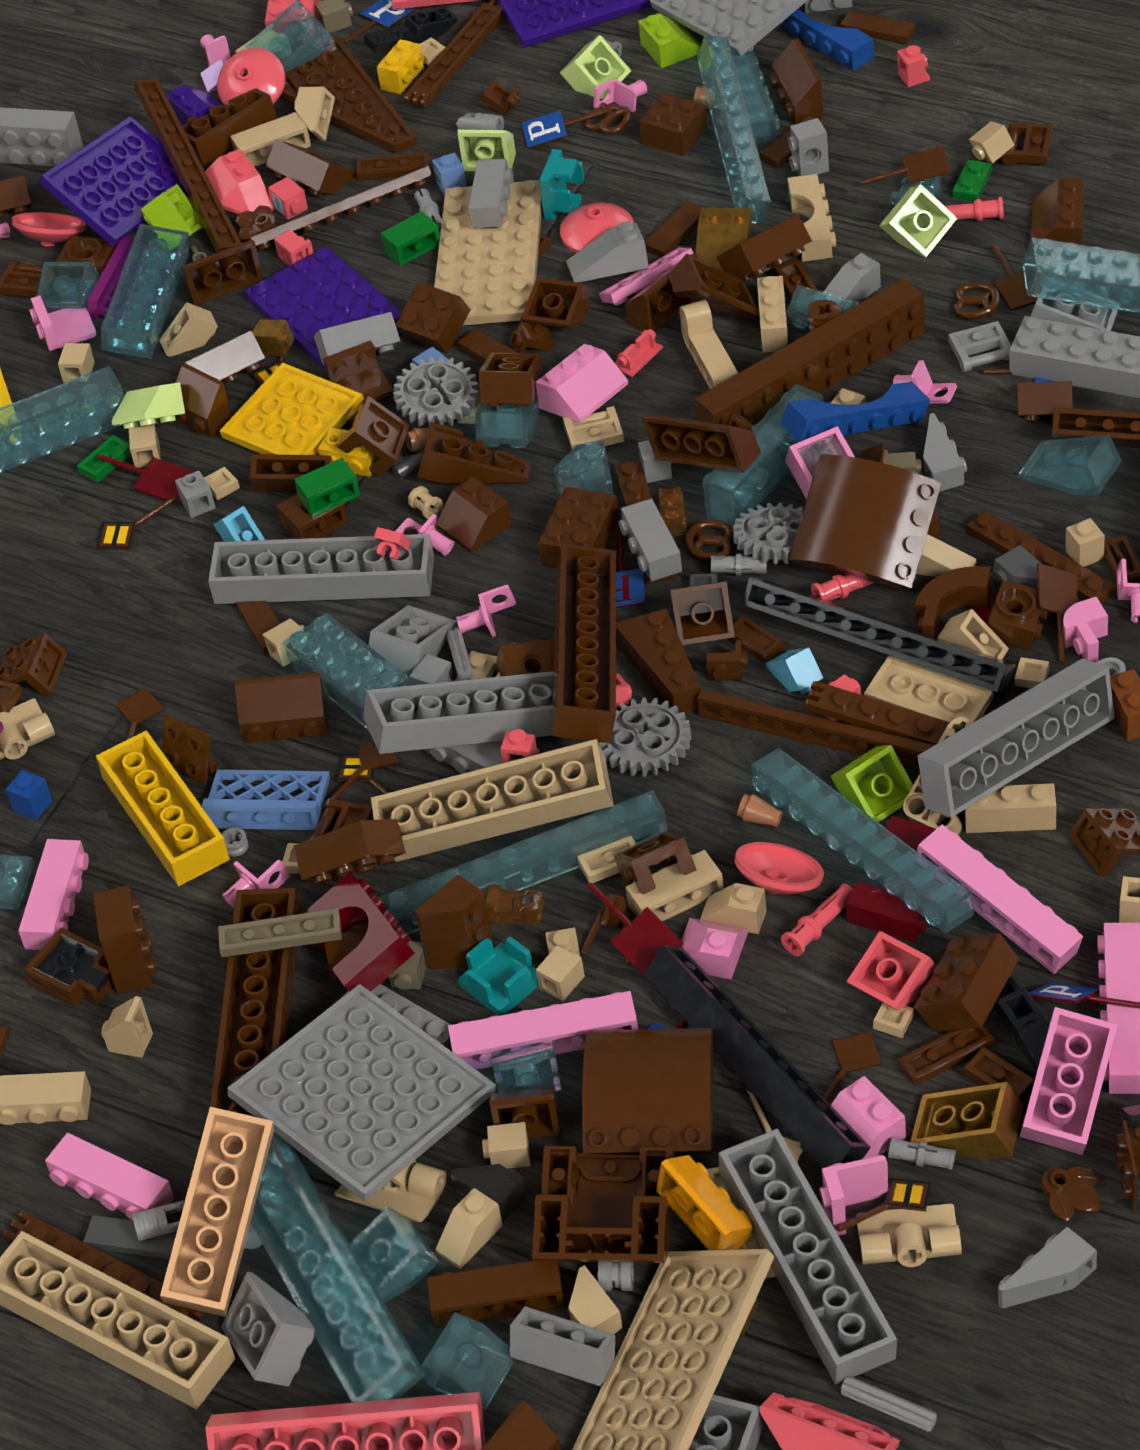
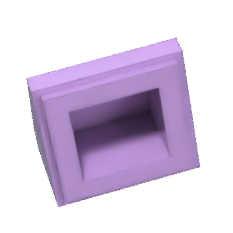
[200,59,224,93]

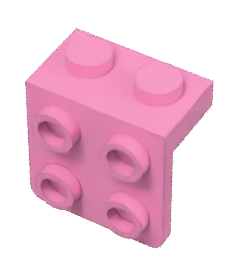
[29,296,97,351]
[819,1155,888,1236]

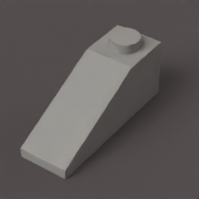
[818,253,881,314]

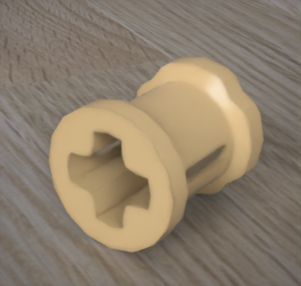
[408,486,443,519]

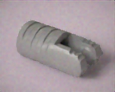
[456,112,504,130]
[132,1200,185,1241]

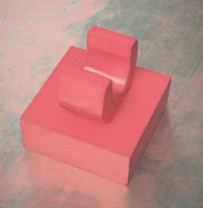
[374,527,411,560]

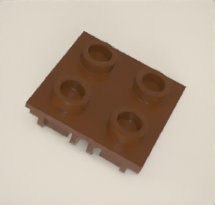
[162,714,219,785]
[1116,1120,1140,1212]

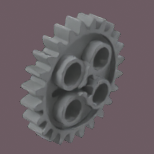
[394,356,479,427]
[733,502,803,564]
[599,697,692,777]

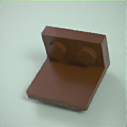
[323,340,394,401]
[0,633,68,696]
[1068,808,1140,876]

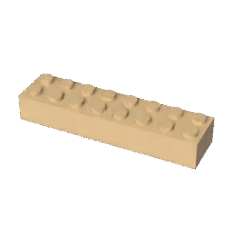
[371,739,614,862]
[0,1231,235,1410]

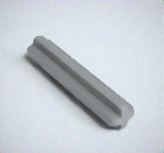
[446,628,473,680]
[841,1376,937,1431]

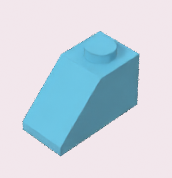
[213,506,265,542]
[765,647,823,694]

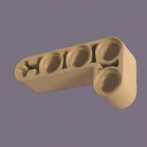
[680,299,738,389]
[903,717,972,834]

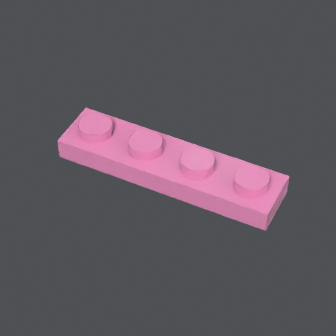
[599,247,693,305]

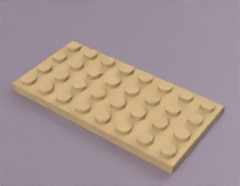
[434,180,542,325]
[572,1249,774,1450]

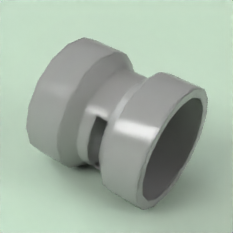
[598,1262,634,1291]

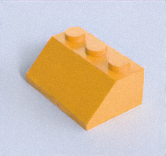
[656,1155,752,1250]

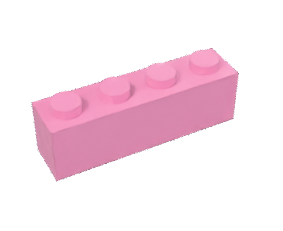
[19,839,89,950]
[45,1133,174,1220]

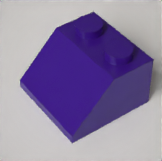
[166,84,222,126]

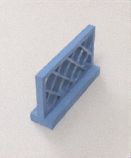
[202,769,330,830]

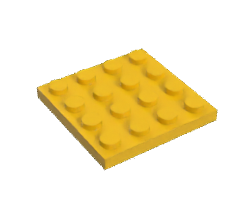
[220,363,364,455]

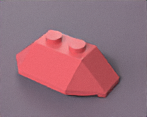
[205,149,274,214]
[759,1392,900,1450]

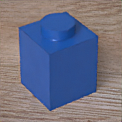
[5,770,52,820]

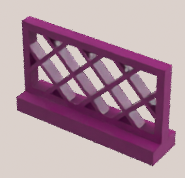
[87,236,179,326]

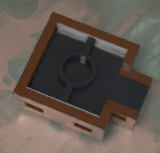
[24,928,115,1007]

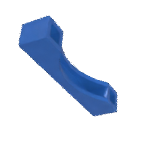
[778,8,874,71]
[781,381,930,442]

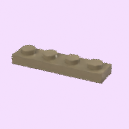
[218,908,342,957]

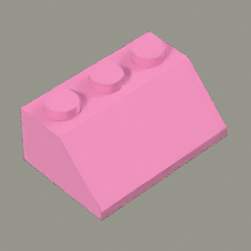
[535,344,628,423]

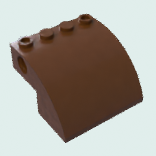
[789,454,942,591]
[582,1028,715,1154]
[532,1146,676,1263]

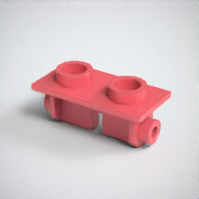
[615,329,663,378]

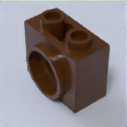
[56,236,117,284]
[276,494,348,539]
[988,580,1049,650]
[496,639,554,676]

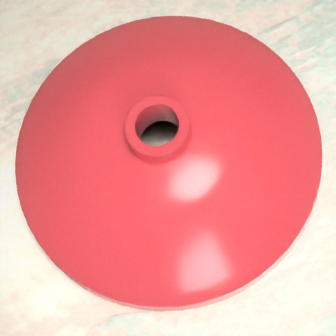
[217,48,285,106]
[560,202,634,253]
[12,212,86,246]
[734,842,824,895]

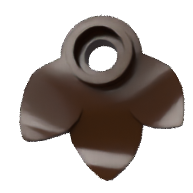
[235,205,277,241]
[1041,1166,1101,1222]

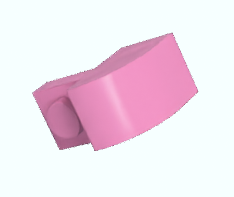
[1063,597,1108,662]

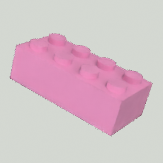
[1019,1007,1118,1155]

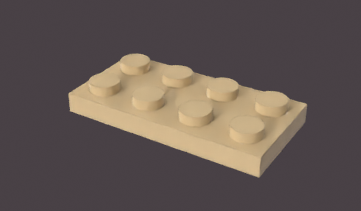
[864,655,994,723]

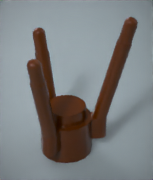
[581,894,631,965]

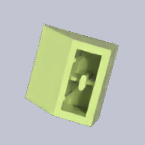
[112,383,185,429]

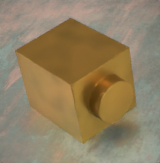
[252,319,294,356]

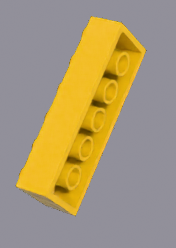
[96,730,230,887]

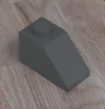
[992,545,1041,589]

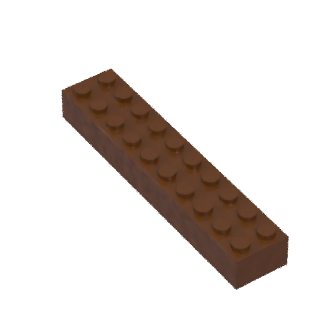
[695,278,925,433]
[552,543,616,744]
[210,888,301,1158]

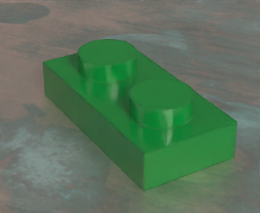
[953,160,992,202]
[77,435,131,483]

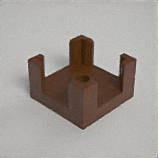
[337,396,410,476]
[613,831,697,895]

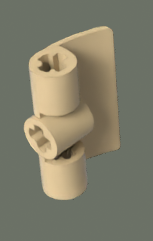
[0,698,55,760]
[335,1160,446,1222]
[856,1204,962,1267]

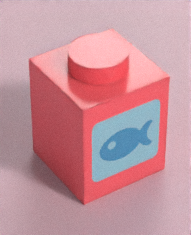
[268,177,308,220]

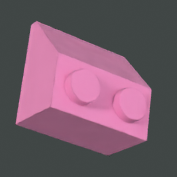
[831,1076,906,1157]

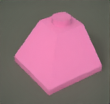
[681,918,748,979]

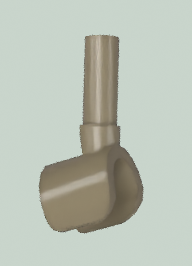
[191,246,207,262]

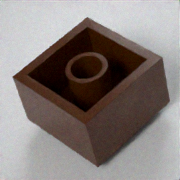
[639,93,708,156]
[395,282,471,354]

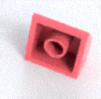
[846,931,936,1011]

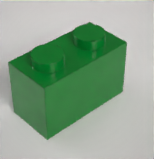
[381,211,440,267]
[294,458,360,517]

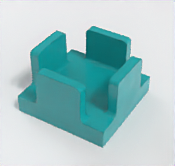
[539,149,584,220]
[458,936,538,1016]

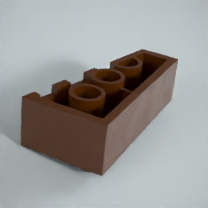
[182,88,277,166]
[616,608,701,714]

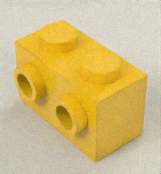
[377,39,424,95]
[318,427,380,477]

